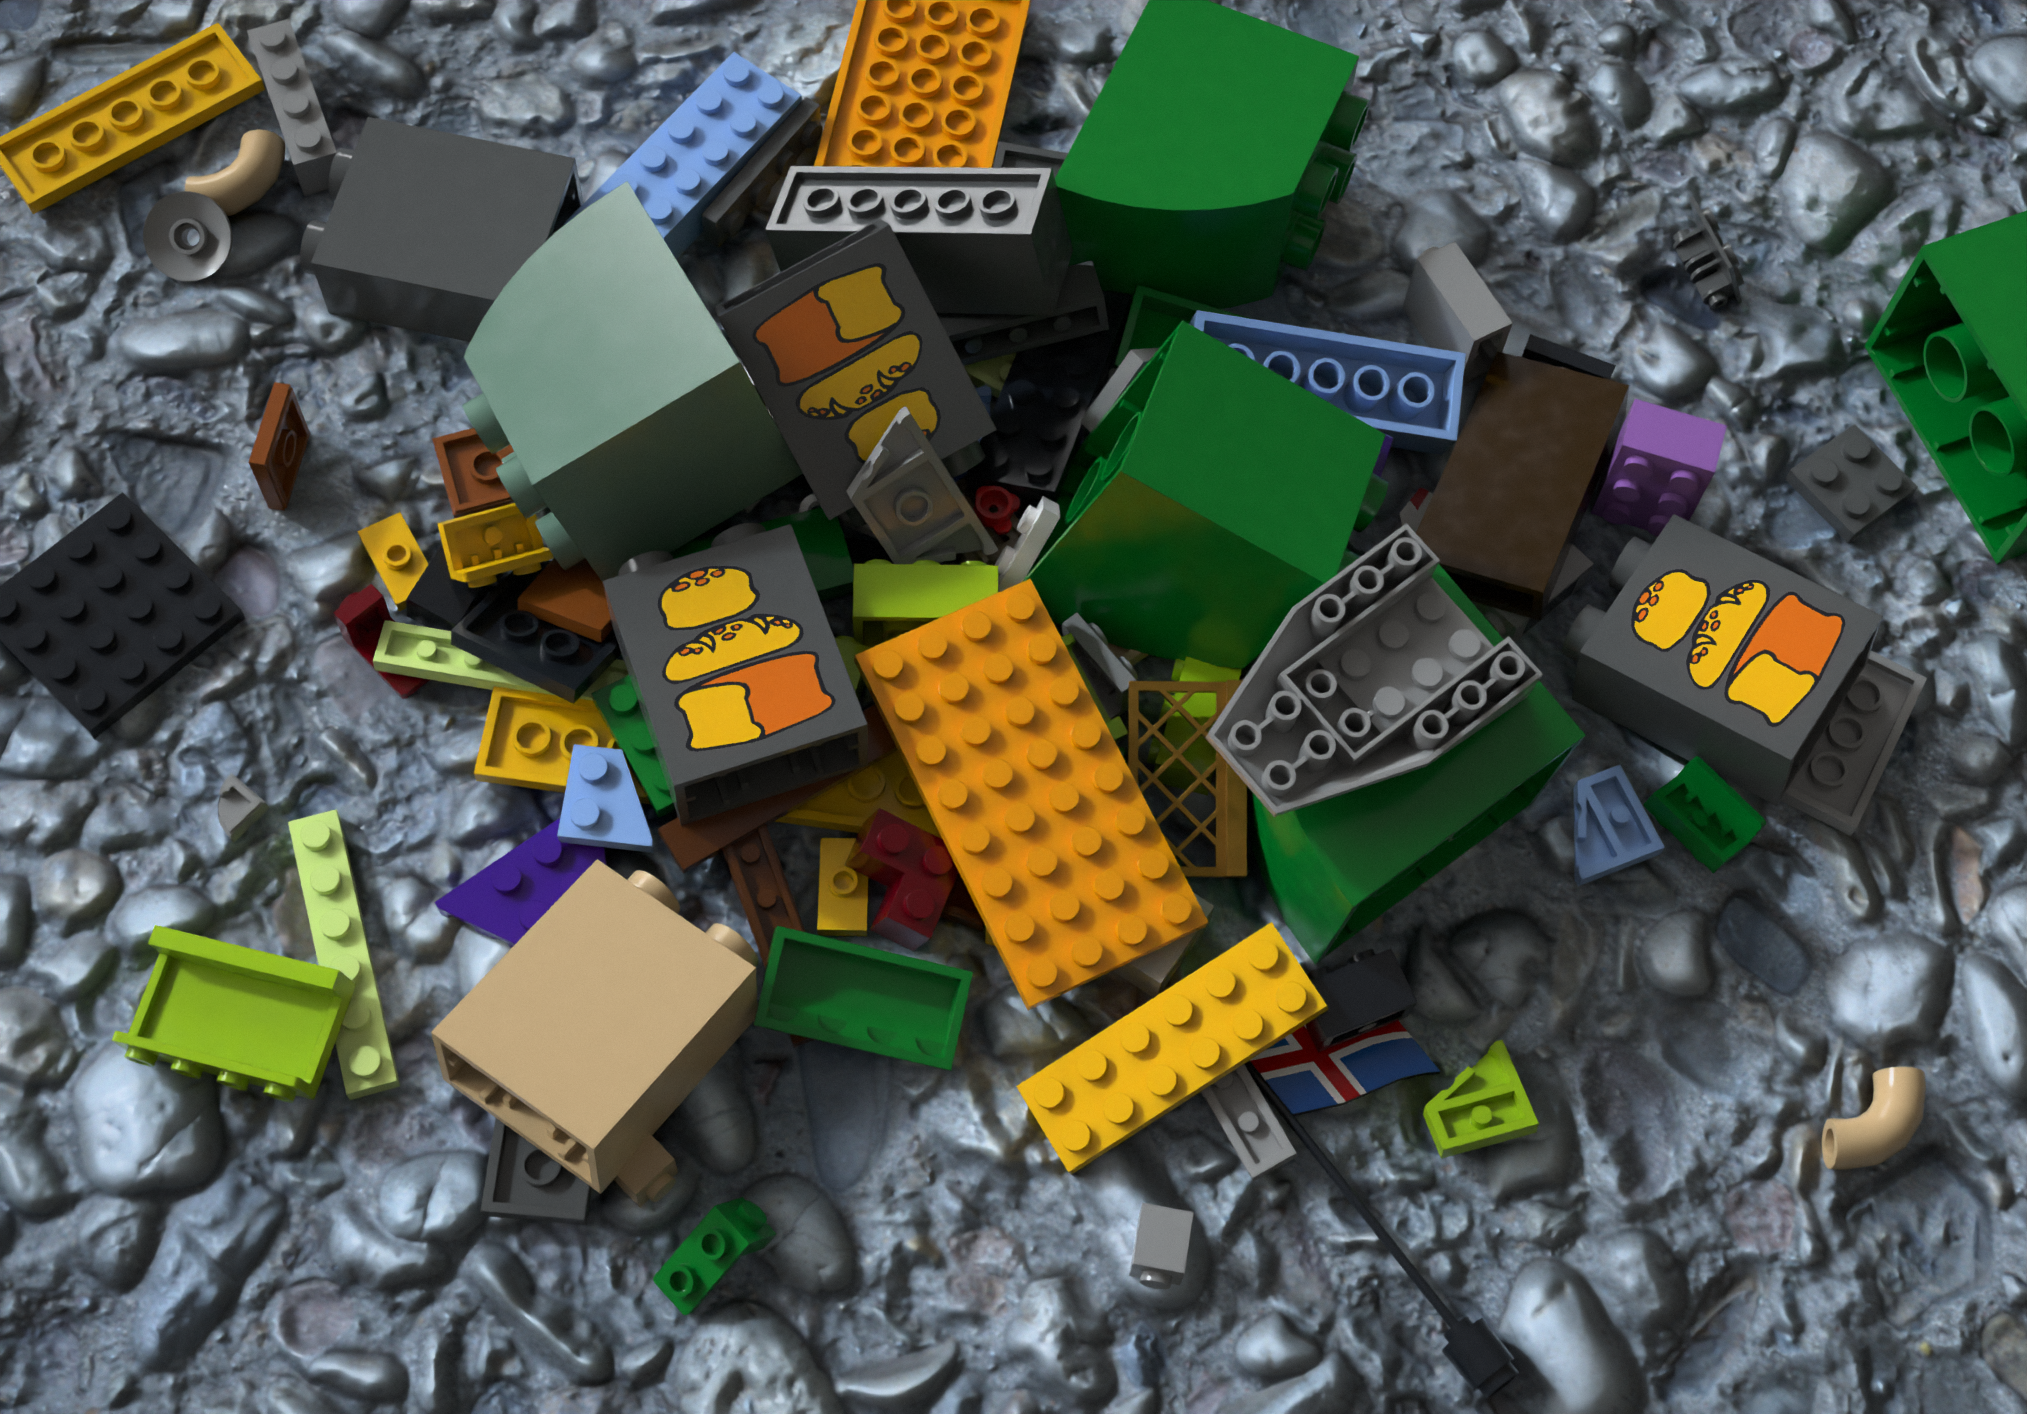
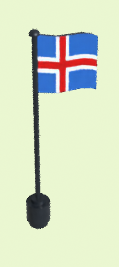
[1244,1021,1519,1399]

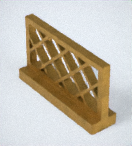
[1128,680,1247,878]

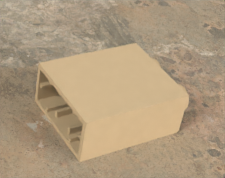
[431,859,759,1194]

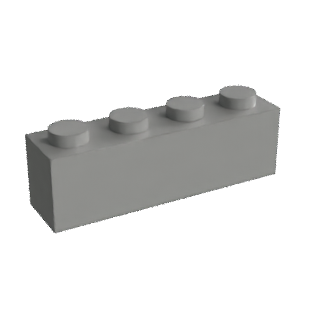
[247,19,336,196]

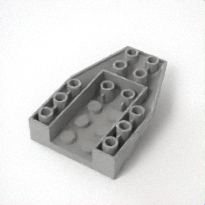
[1206,523,1543,817]

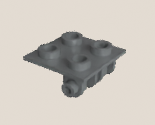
[1673,196,1744,309]

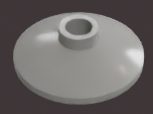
[143,191,233,282]

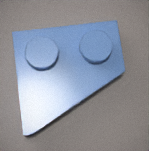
[557,744,654,853]
[1573,765,1665,886]

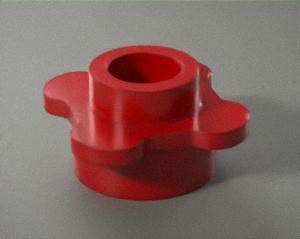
[973,486,1020,535]

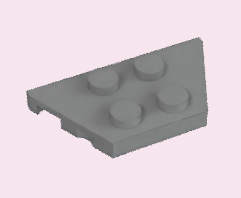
[846,406,998,564]

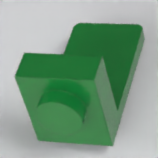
[653,1197,777,1315]

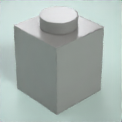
[1129,1203,1194,1289]

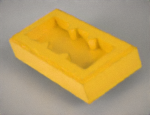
[357,512,428,612]
[817,838,869,936]

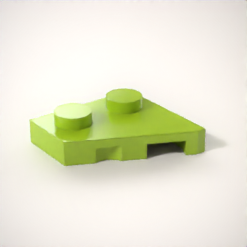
[1423,1040,1539,1159]

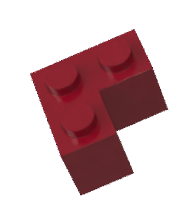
[845,808,959,951]

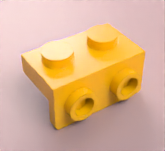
[437,503,554,588]

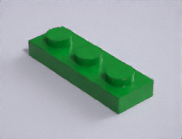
[591,675,676,818]

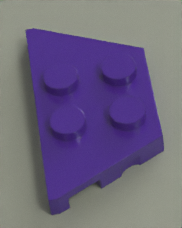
[434,818,607,948]

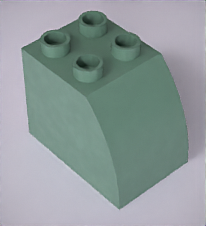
[462,181,803,582]

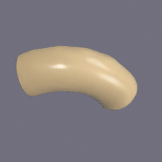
[185,129,286,216]
[1822,1067,1926,1170]

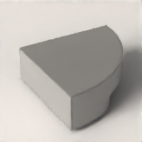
[218,773,269,843]

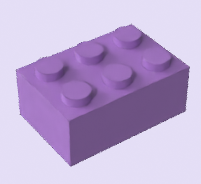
[1591,399,1727,537]

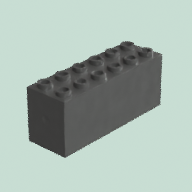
[765,166,1073,316]

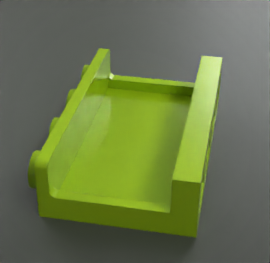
[111,925,356,1103]

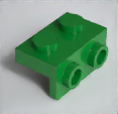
[1643,756,1766,874]

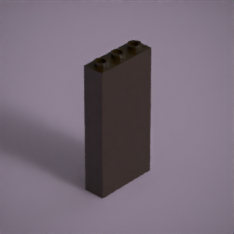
[1416,351,1629,621]

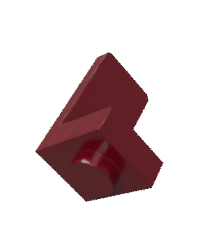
[333,584,430,699]

